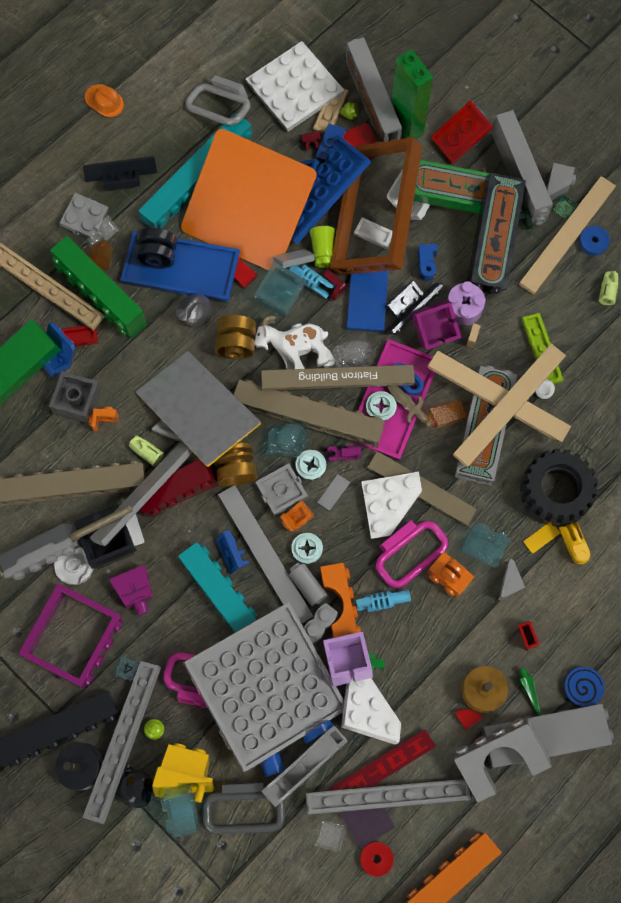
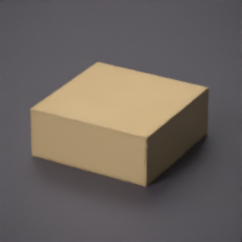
[466,323,481,349]

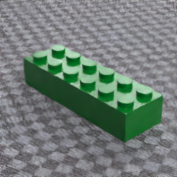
[50,236,147,339]

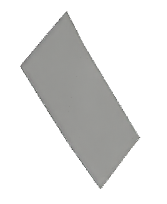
[317,474,350,511]

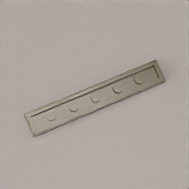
[367,451,477,527]

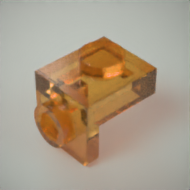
[91,241,115,270]

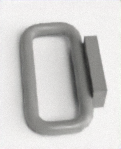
[185,75,250,126]

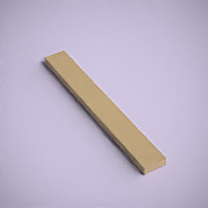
[519,176,616,295]
[0,243,105,331]
[453,344,566,468]
[428,351,571,444]

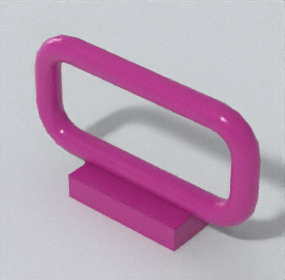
[376,520,448,588]
[163,652,208,708]

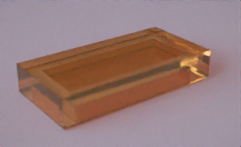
[427,400,468,428]

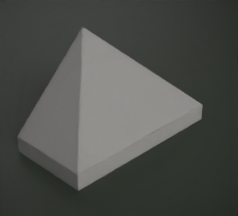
[498,559,525,601]

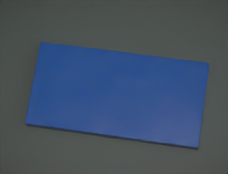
[120,231,241,302]

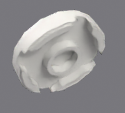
[54,547,94,585]

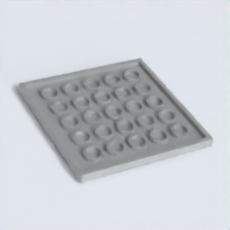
[183,602,344,772]

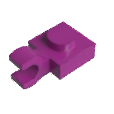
[327,445,361,462]

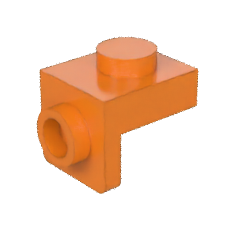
[89,407,119,432]
[280,501,314,531]

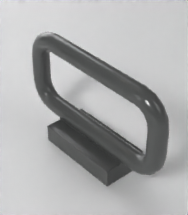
[203,781,285,835]

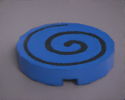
[563,667,604,707]

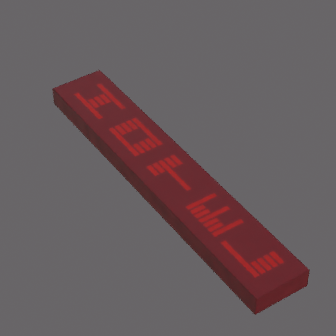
[326,729,436,791]

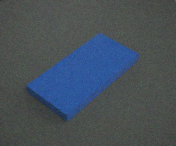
[347,271,388,333]

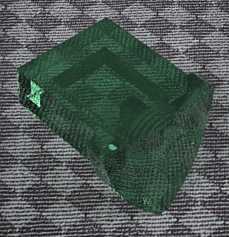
[519,209,533,230]

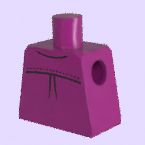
[109,565,153,616]

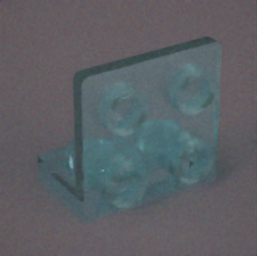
[461,523,511,569]

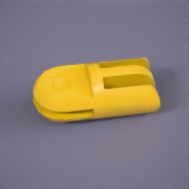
[559,522,591,564]

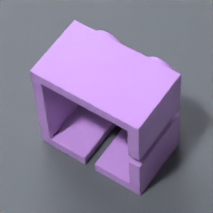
[323,632,373,687]

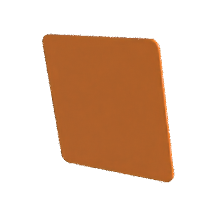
[181,129,317,272]

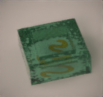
[552,194,578,219]

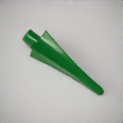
[517,668,542,716]

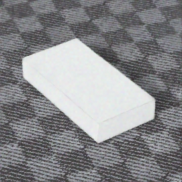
[354,217,393,250]

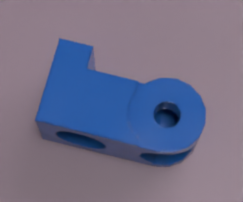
[418,244,438,282]

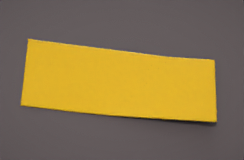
[523,522,561,554]

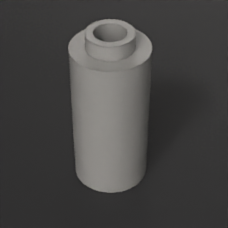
[289,563,328,607]

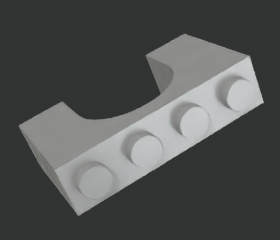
[454,718,552,802]

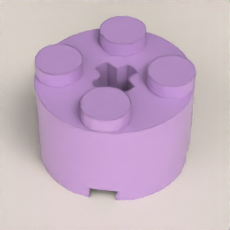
[447,282,486,326]

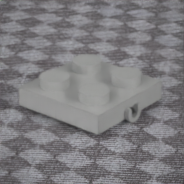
[59,193,109,240]
[255,463,308,516]

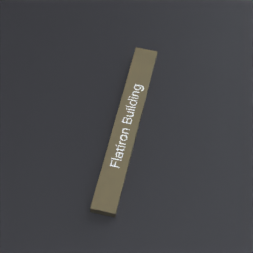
[261,365,415,391]

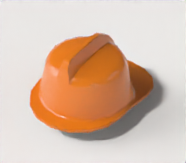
[85,84,124,117]

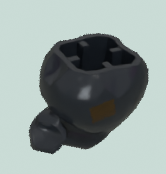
[115,763,153,808]

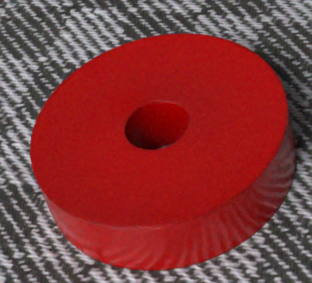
[360,842,394,877]

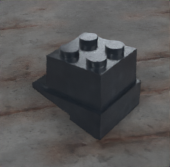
[74,504,137,569]

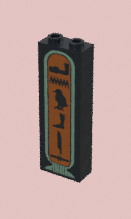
[467,173,526,294]

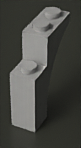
[262,726,348,807]

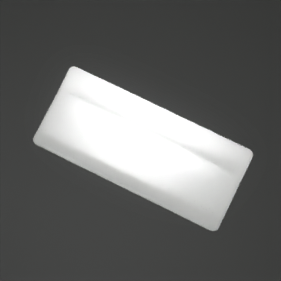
[126,514,145,546]

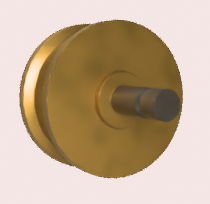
[461,666,508,713]

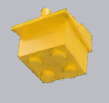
[152,743,214,803]

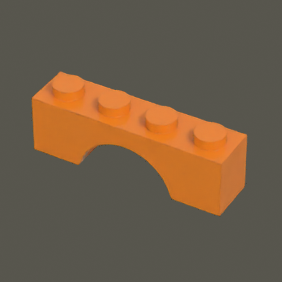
[320,563,361,638]

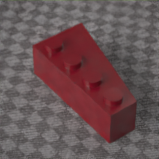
[140,459,219,517]

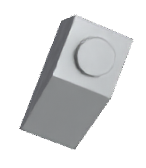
[546,163,576,201]

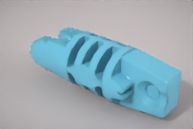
[289,265,334,299]

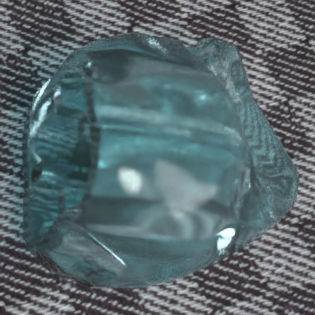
[265,423,308,458]

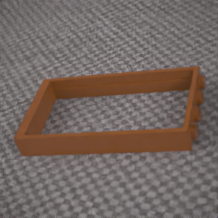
[330,137,422,275]

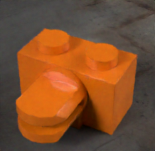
[428,552,475,598]

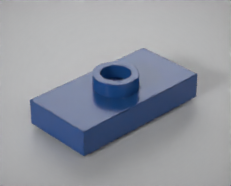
[316,124,346,161]

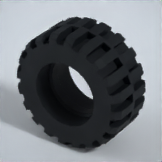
[520,449,598,526]

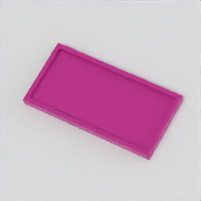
[346,339,435,461]

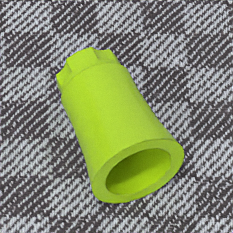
[309,226,335,268]

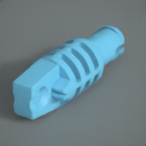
[355,590,411,612]

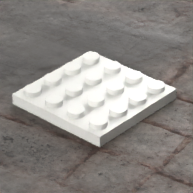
[245,41,344,132]

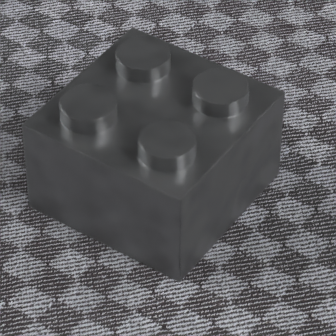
[49,371,101,423]

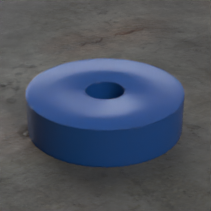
[579,226,610,256]
[303,720,334,745]

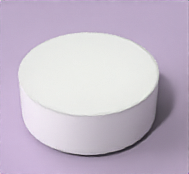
[535,379,555,399]

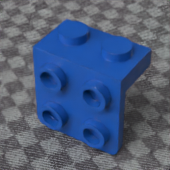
[43,322,75,378]

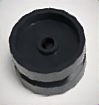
[133,228,177,269]

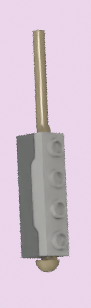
[0,505,133,581]

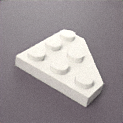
[361,472,422,539]
[341,678,401,745]

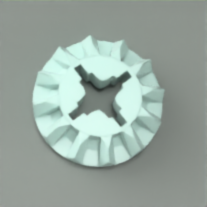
[366,391,397,420]
[296,450,326,480]
[292,533,323,564]

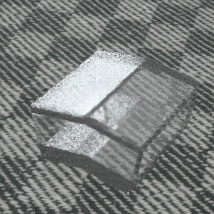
[316,820,347,853]

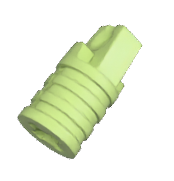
[599,271,618,305]
[129,436,164,467]

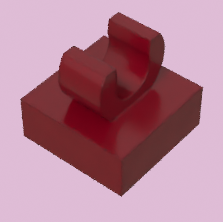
[300,131,321,150]

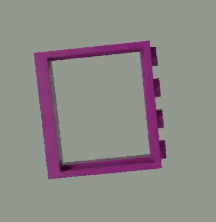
[18,583,123,689]

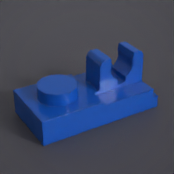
[215,530,249,575]

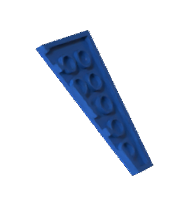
[291,134,371,244]

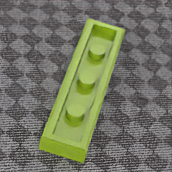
[521,313,564,384]

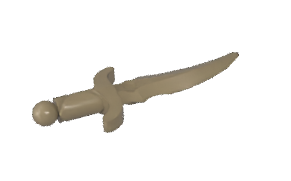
[387,386,433,427]

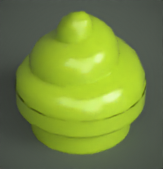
[340,101,359,120]
[144,719,165,740]

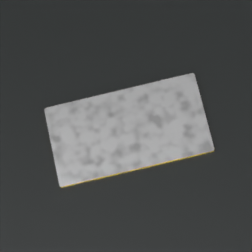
[136,351,261,467]

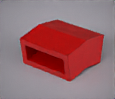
[518,621,540,651]

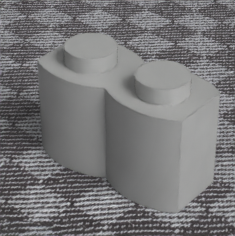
[304,603,337,646]

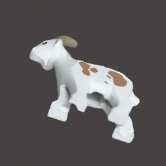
[255,316,336,370]

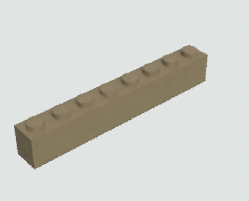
[234,380,385,448]
[0,461,146,507]

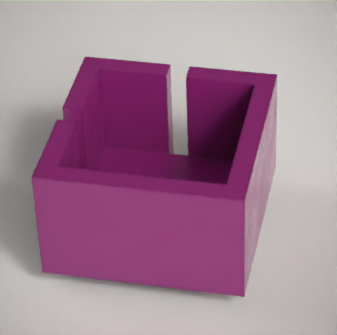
[411,300,462,350]

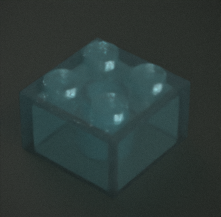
[255,262,306,317]
[161,784,199,838]

